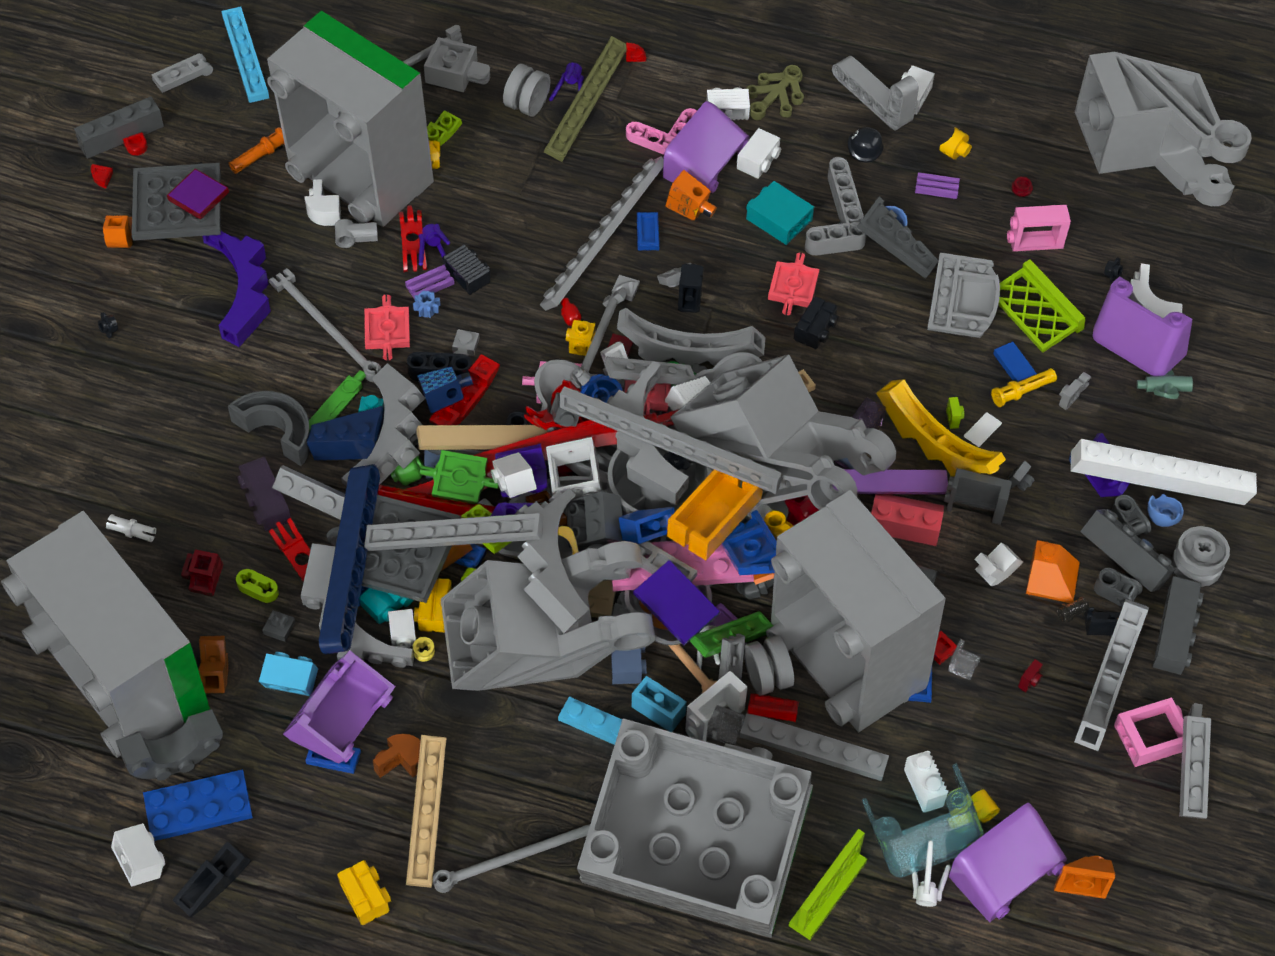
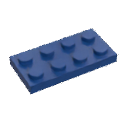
[143,770,253,841]

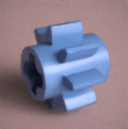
[413,291,440,318]

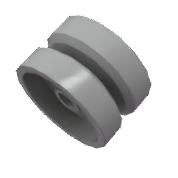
[503,64,550,116]
[1171,526,1230,587]
[744,635,794,696]

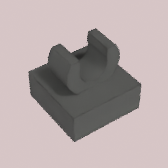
[1006,461,1035,491]
[263,610,296,642]

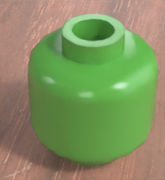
[391,455,424,486]

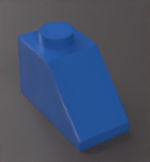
[619,507,675,544]

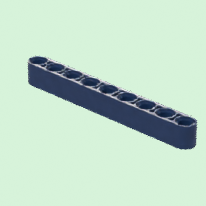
[319,464,380,654]

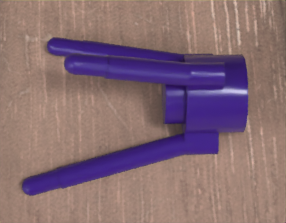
[549,62,584,101]
[419,224,450,266]

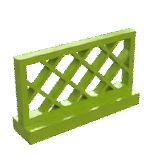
[998,259,1085,353]
[789,829,867,940]

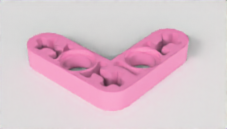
[626,108,697,155]

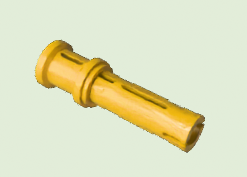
[991,368,1057,407]

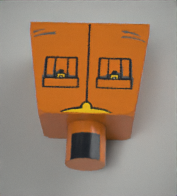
[665,170,717,220]

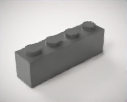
[74,96,164,159]
[1080,509,1176,592]
[1153,576,1204,675]

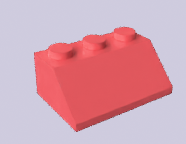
[871,494,944,546]

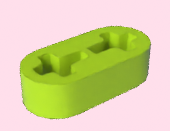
[236,569,279,603]

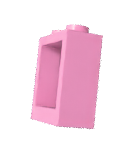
[1007,205,1071,251]
[1114,698,1183,767]

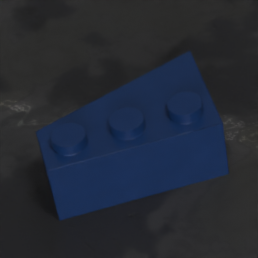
[307,406,384,460]

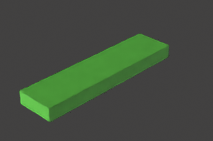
[690,611,773,658]

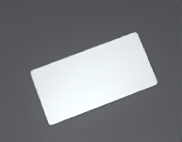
[964,412,1002,447]

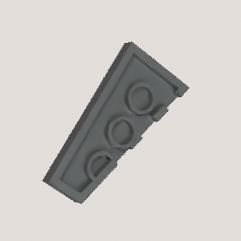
[857,196,938,279]

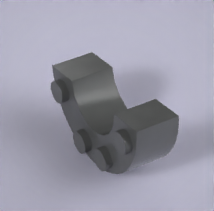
[228,391,310,466]
[116,709,223,781]

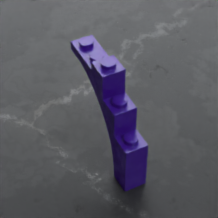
[202,230,271,347]

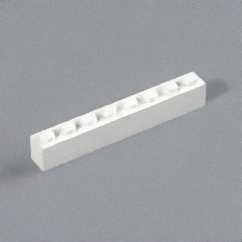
[1071,439,1257,505]

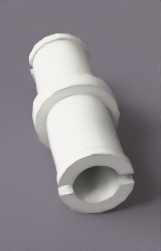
[106,514,156,542]

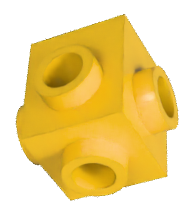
[566,320,595,356]

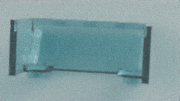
[862,763,984,877]

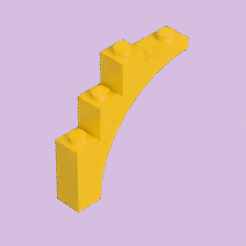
[876,379,1006,477]

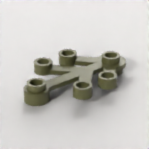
[746,65,804,120]

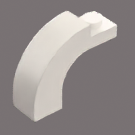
[1129,263,1182,318]

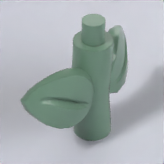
[1137,369,1193,399]

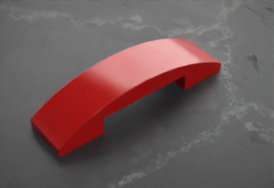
[429,354,500,425]

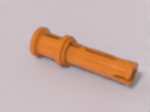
[228,127,285,174]

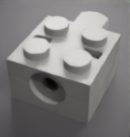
[424,37,490,92]

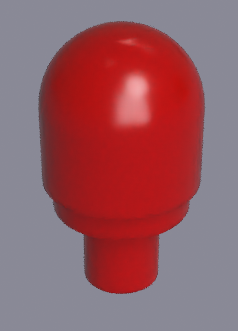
[560,298,581,327]

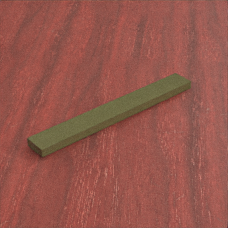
[544,36,626,162]

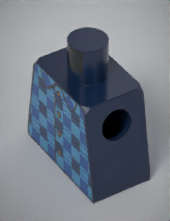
[417,367,473,413]

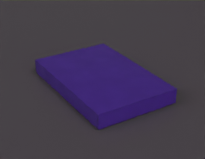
[633,560,720,645]

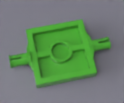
[420,450,499,505]

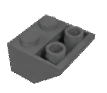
[566,491,624,548]

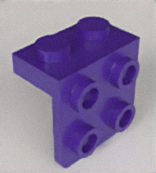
[495,444,548,498]

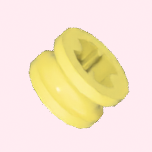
[413,637,435,662]

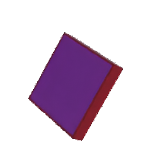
[167,168,229,220]

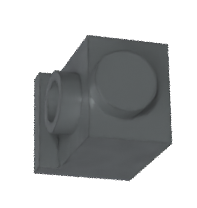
[550,392,580,427]

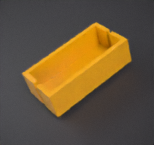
[667,470,763,560]

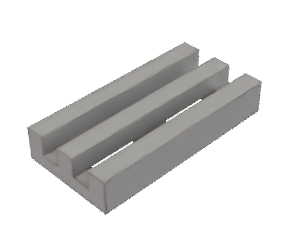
[719,634,745,680]

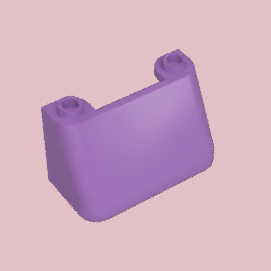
[663,101,750,193]
[1093,276,1193,376]
[283,650,396,764]
[949,803,1067,923]

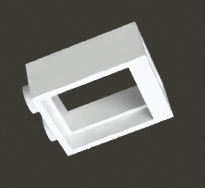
[546,437,602,499]

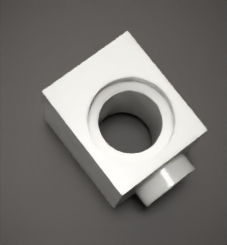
[388,609,416,648]

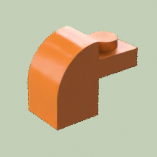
[103,216,133,248]

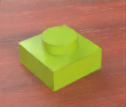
[946,397,964,429]

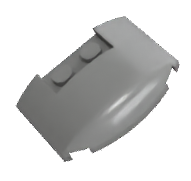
[927,253,1000,338]

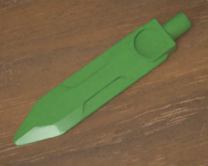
[309,370,366,429]

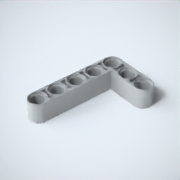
[832,56,919,130]
[805,157,867,255]

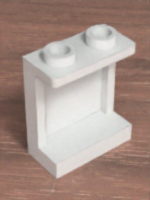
[685,671,747,742]

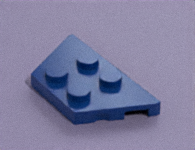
[722,510,777,575]

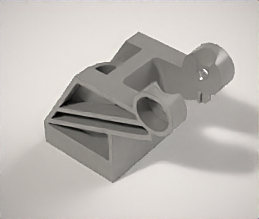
[1075,52,1252,206]
[671,354,896,510]
[441,541,655,691]

